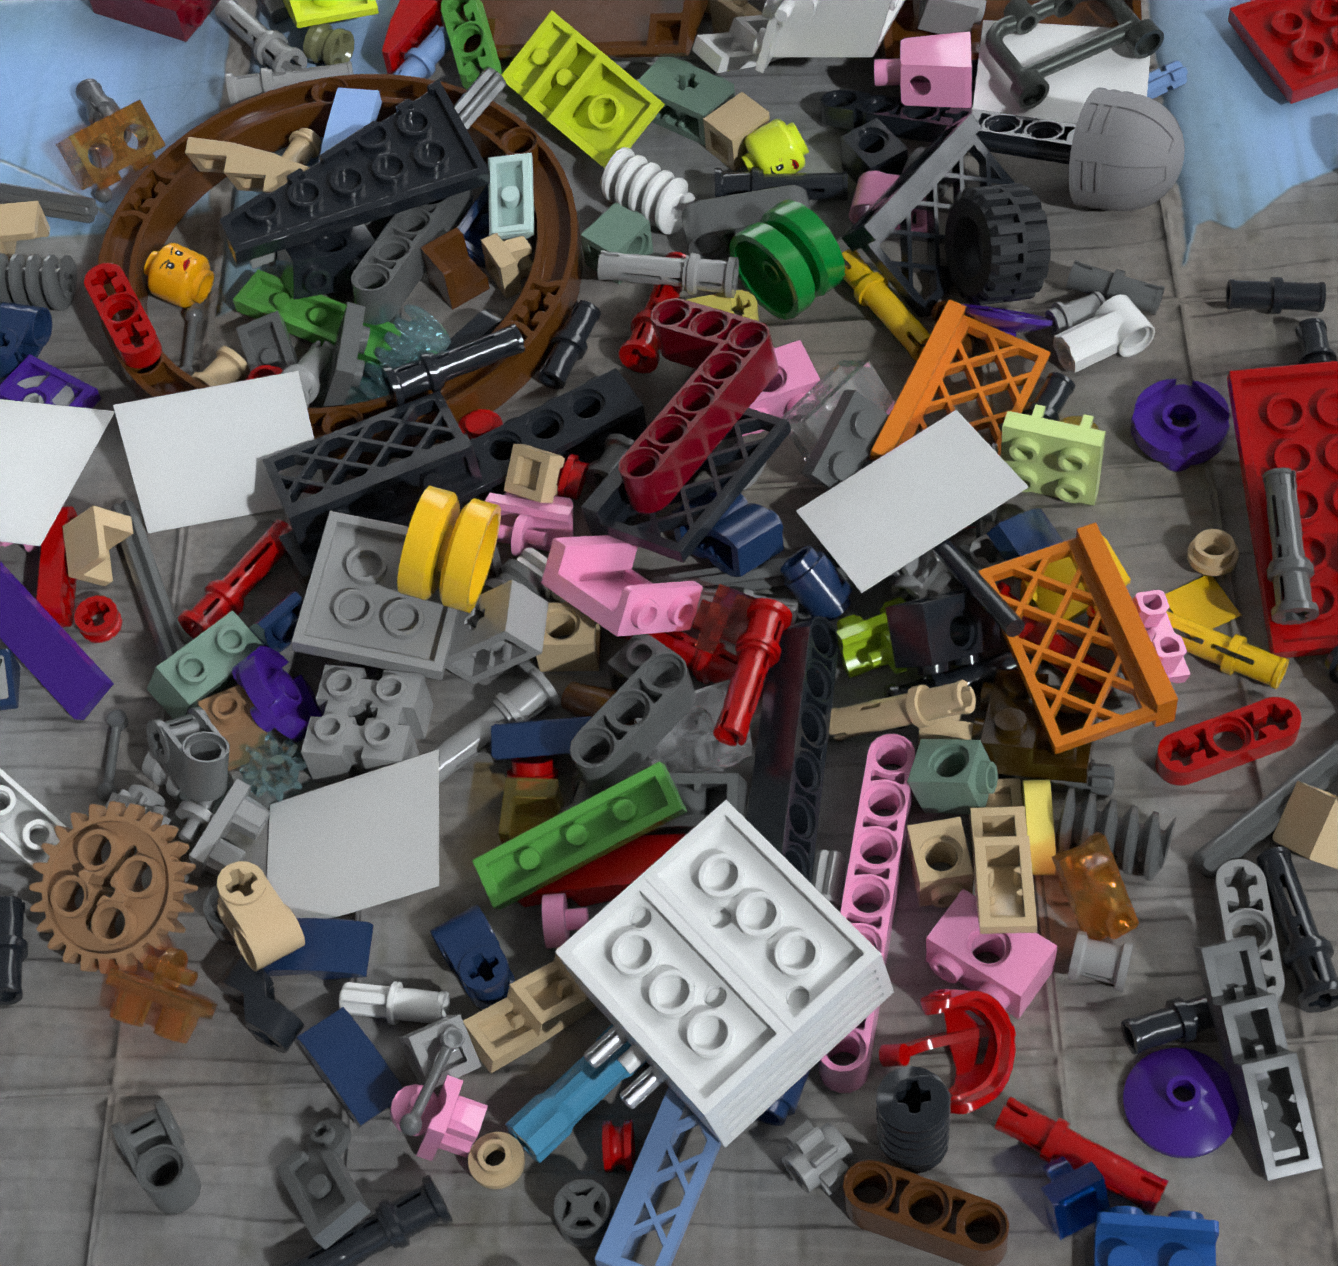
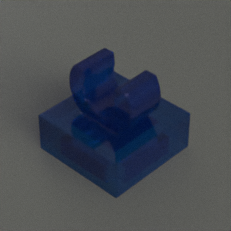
[1041,1156,1110,1240]

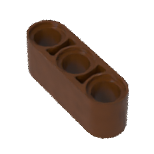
[843,1160,1009,1266]

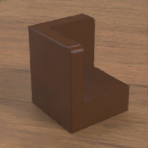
[420,228,490,310]

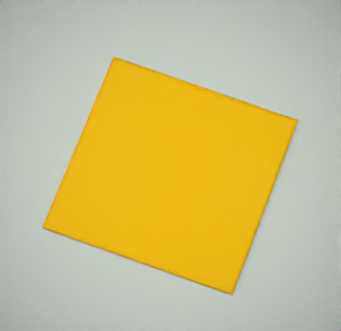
[1165,575,1242,638]

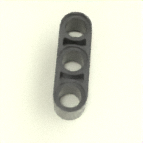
[681,185,812,260]
[570,652,696,792]

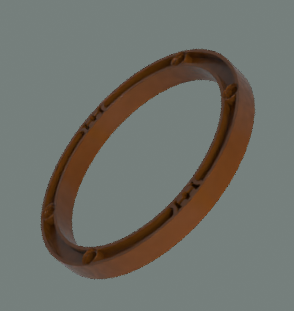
[98,74,583,465]

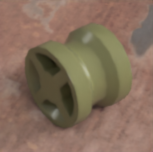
[303,23,354,66]

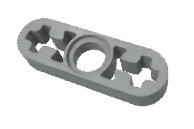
[1213,859,1285,1005]

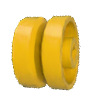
[397,486,501,613]

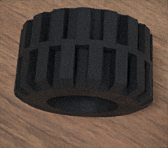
[945,183,1051,306]

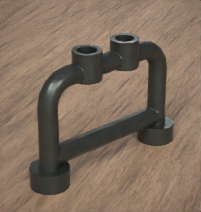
[985,0,1164,109]

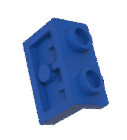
[1093,1206,1219,1266]

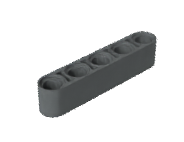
[351,189,474,325]

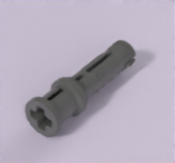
[1262,468,1319,625]

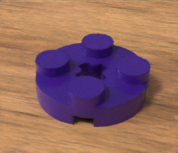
[1130,379,1230,472]
[232,646,322,743]

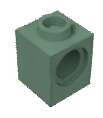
[581,202,654,285]
[907,739,998,814]

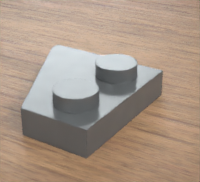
[322,302,370,407]

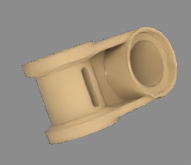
[217,861,305,971]

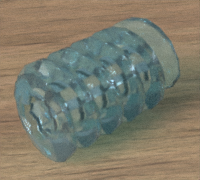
[358,304,451,399]

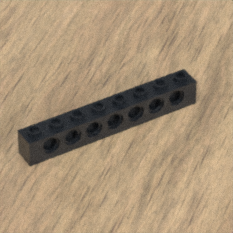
[279,368,647,592]

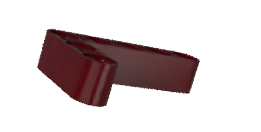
[618,298,778,514]

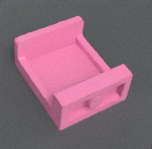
[541,535,703,637]

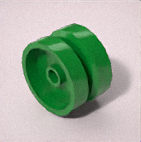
[729,199,845,320]

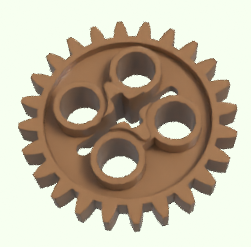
[29,801,198,975]

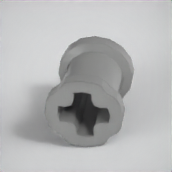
[1068,930,1134,992]

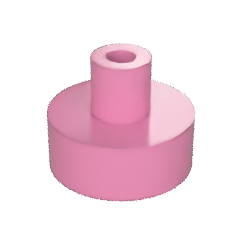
[542,893,589,949]

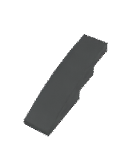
[1194,935,1323,1181]

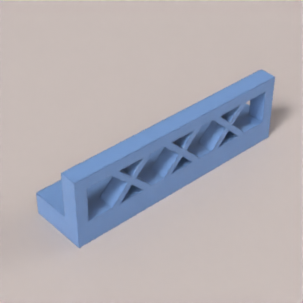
[594,1087,721,1266]

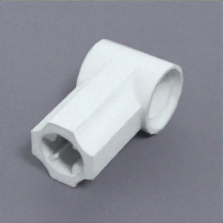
[1053,294,1155,373]

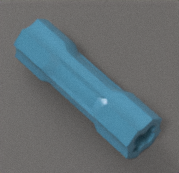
[505,1024,646,1163]

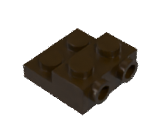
[972,669,1099,784]

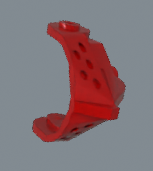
[879,989,1016,1114]

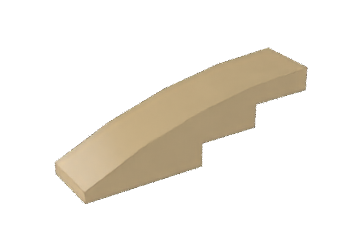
[185,137,310,193]
[969,778,1037,934]
[463,947,596,1073]

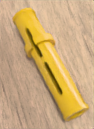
[842,249,931,360]
[1166,611,1289,689]

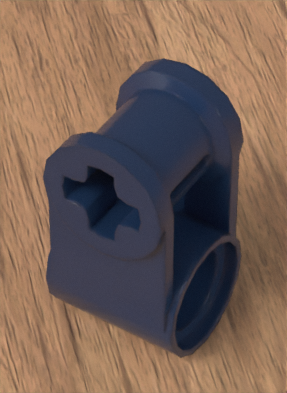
[0,302,53,384]
[430,904,516,1011]

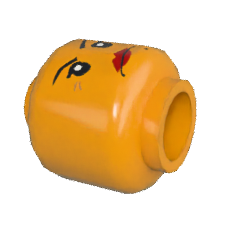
[144,243,214,308]

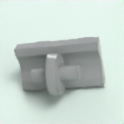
[175,779,270,879]

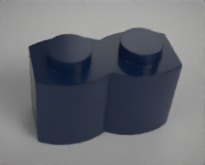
[672,492,784,577]

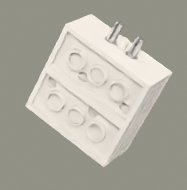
[555,800,894,1148]

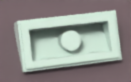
[488,153,535,241]

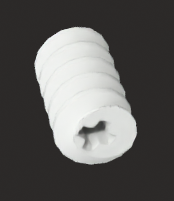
[599,147,695,235]

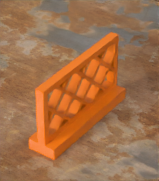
[869,299,1051,460]
[979,522,1178,754]

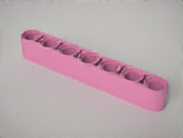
[819,734,915,1093]

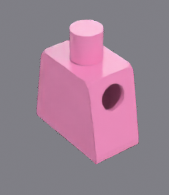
[874,32,972,108]

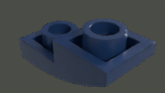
[986,508,1064,569]
[249,591,303,652]
[263,918,374,980]
[296,1007,403,1128]

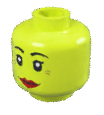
[741,119,809,174]

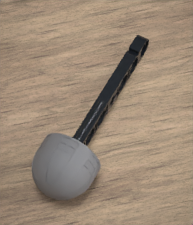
[820,87,1185,211]

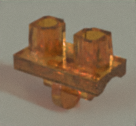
[1051,832,1139,941]
[105,947,217,1044]

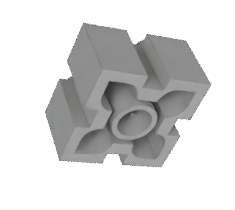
[301,664,433,784]

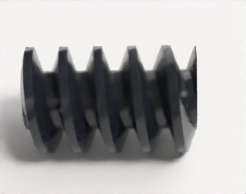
[876,1066,951,1174]

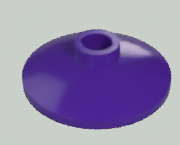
[962,304,1053,337]
[1123,1048,1239,1158]

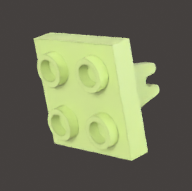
[1001,404,1106,506]

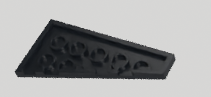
[219,79,490,264]

